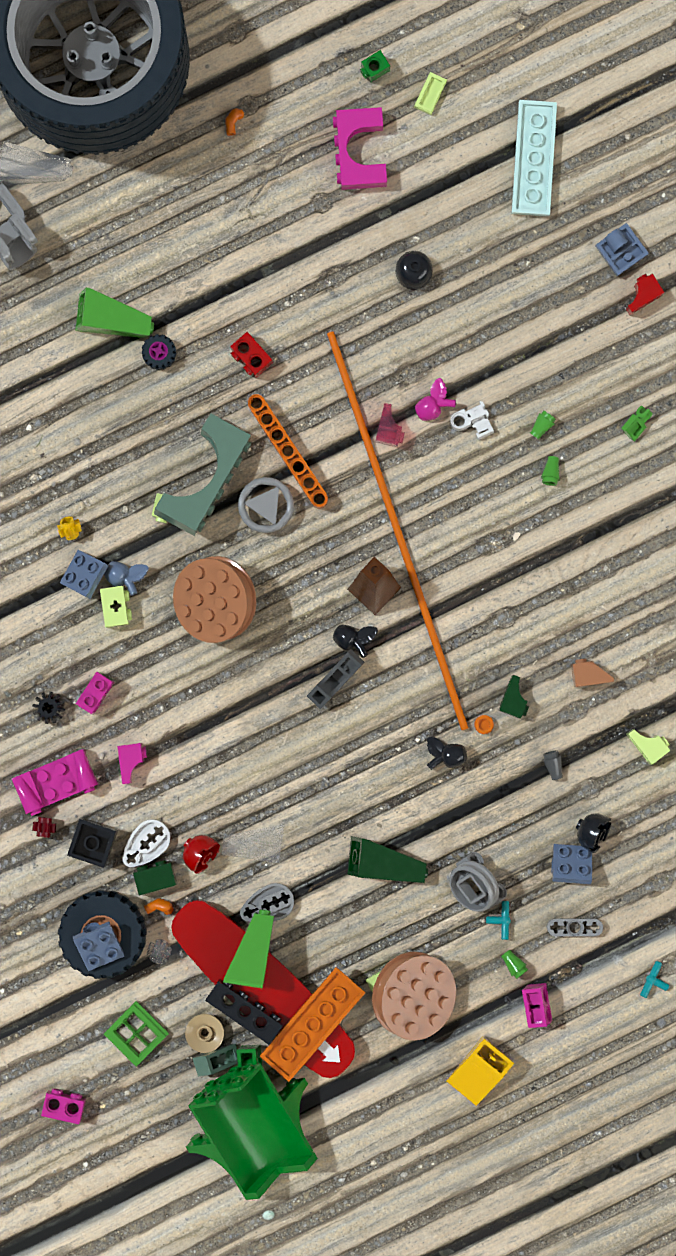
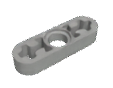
[546,918,603,936]

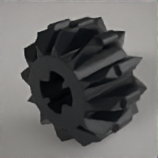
[32,692,66,724]

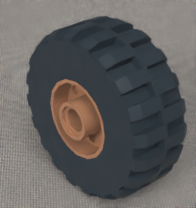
[58,890,147,979]

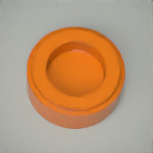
[474,715,494,734]

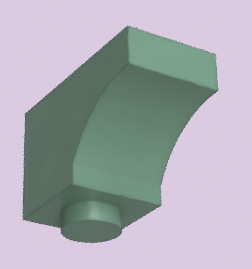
[192,1044,238,1077]

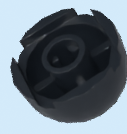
[395,251,433,290]
[576,813,611,853]

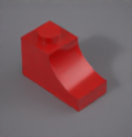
[626,273,664,316]

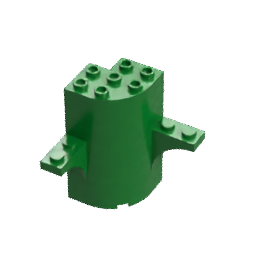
[186,1064,318,1200]

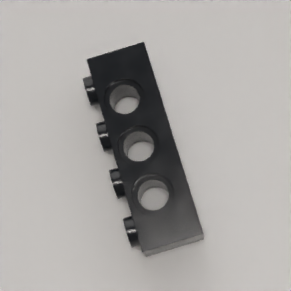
[205,979,283,1045]

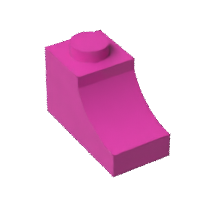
[117,743,147,784]

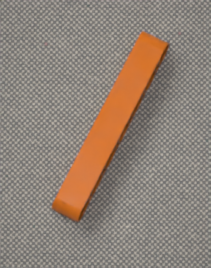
[248,394,328,509]

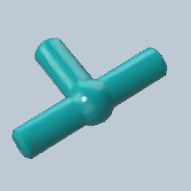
[486,901,511,940]
[640,961,670,998]

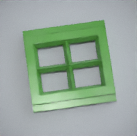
[104,1001,169,1067]

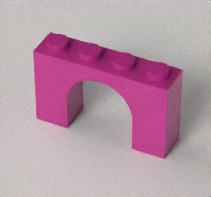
[333,107,387,190]

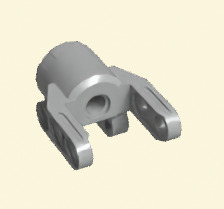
[0,183,38,270]

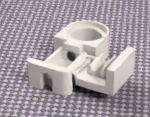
[451,401,494,440]

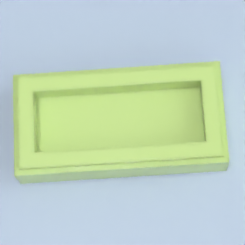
[414,72,447,115]

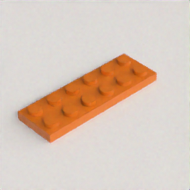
[260,967,366,1082]

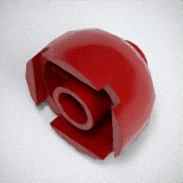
[183,835,220,874]

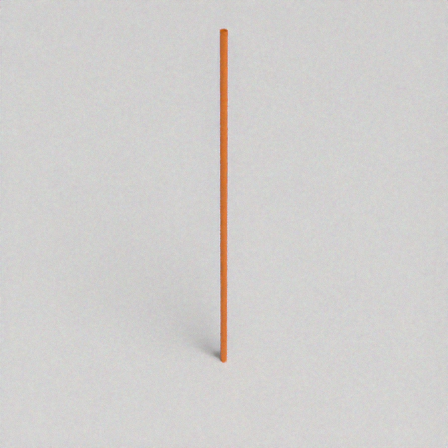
[327,331,469,731]

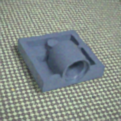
[595,223,649,277]
[60,550,109,599]
[551,844,592,884]
[73,922,124,971]

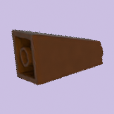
[347,557,401,615]

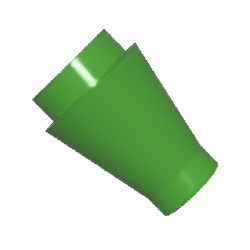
[530,410,556,439]
[541,456,560,486]
[501,950,528,979]

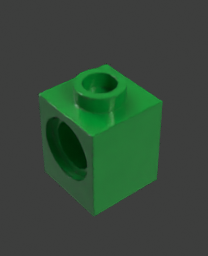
[360,50,390,83]

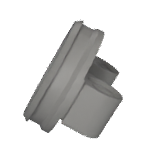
[450,852,507,912]

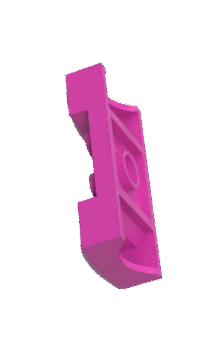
[12,749,99,816]

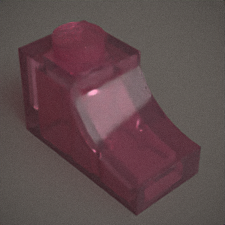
[375,403,405,448]

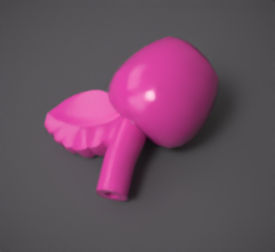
[415,378,456,421]

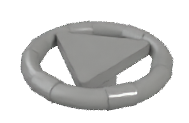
[238,477,294,533]

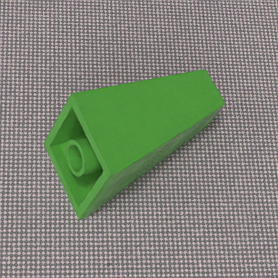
[75,287,154,338]
[223,909,274,988]

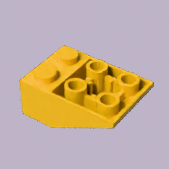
[446,1036,514,1106]

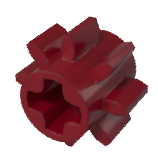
[32,817,56,838]

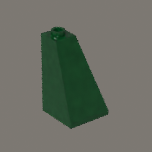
[347,836,428,883]

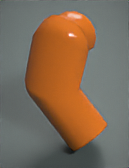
[225,108,244,136]
[144,898,173,915]

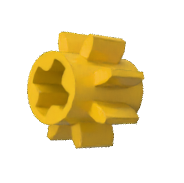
[57,516,82,540]

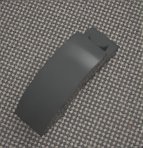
[307,649,365,709]

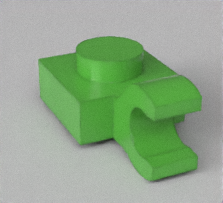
[621,405,653,442]

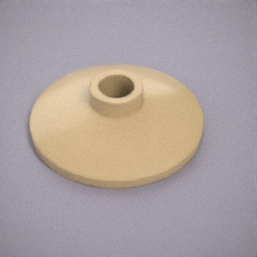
[185,1014,224,1053]

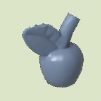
[104,561,149,596]

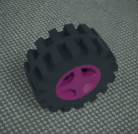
[142,334,176,370]

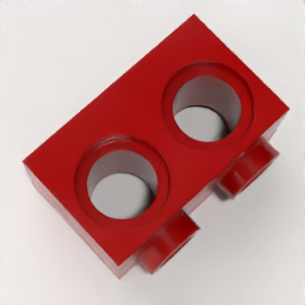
[230,332,273,377]

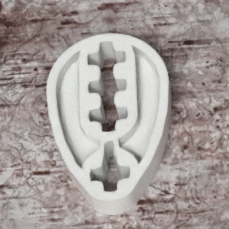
[123,819,171,867]

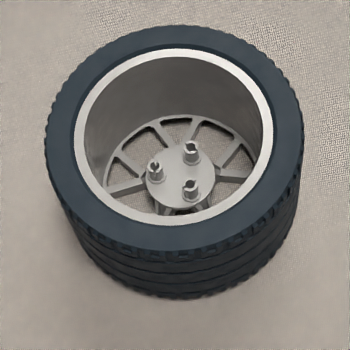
[0,0,190,155]

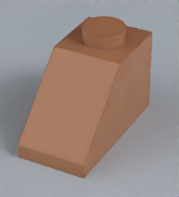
[571,658,614,687]

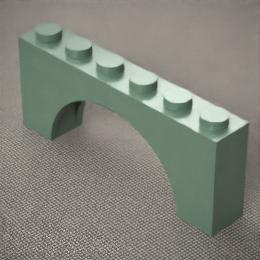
[154,413,252,536]

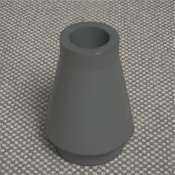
[543,750,563,780]

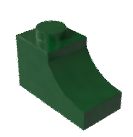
[498,675,529,719]

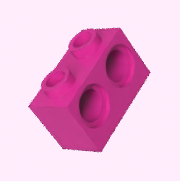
[75,672,115,715]
[522,983,552,1028]
[41,1088,86,1124]

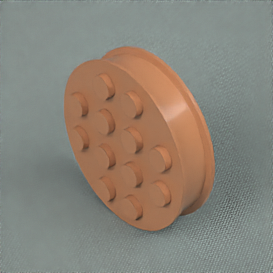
[173,556,256,643]
[372,951,456,1040]

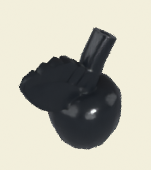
[333,625,378,658]
[427,737,467,770]

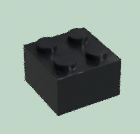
[67,818,118,868]

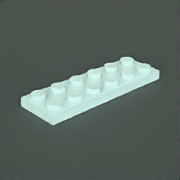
[511,100,557,216]

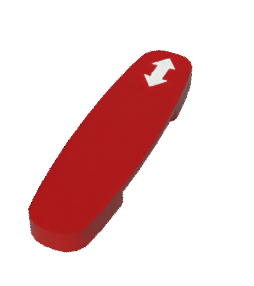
[171,899,355,1078]

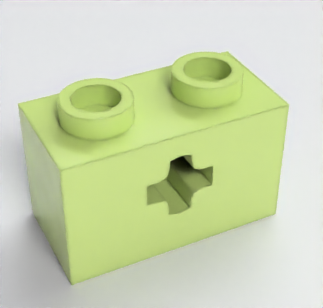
[100,586,132,628]

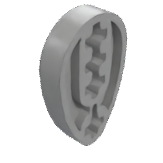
[240,883,294,922]

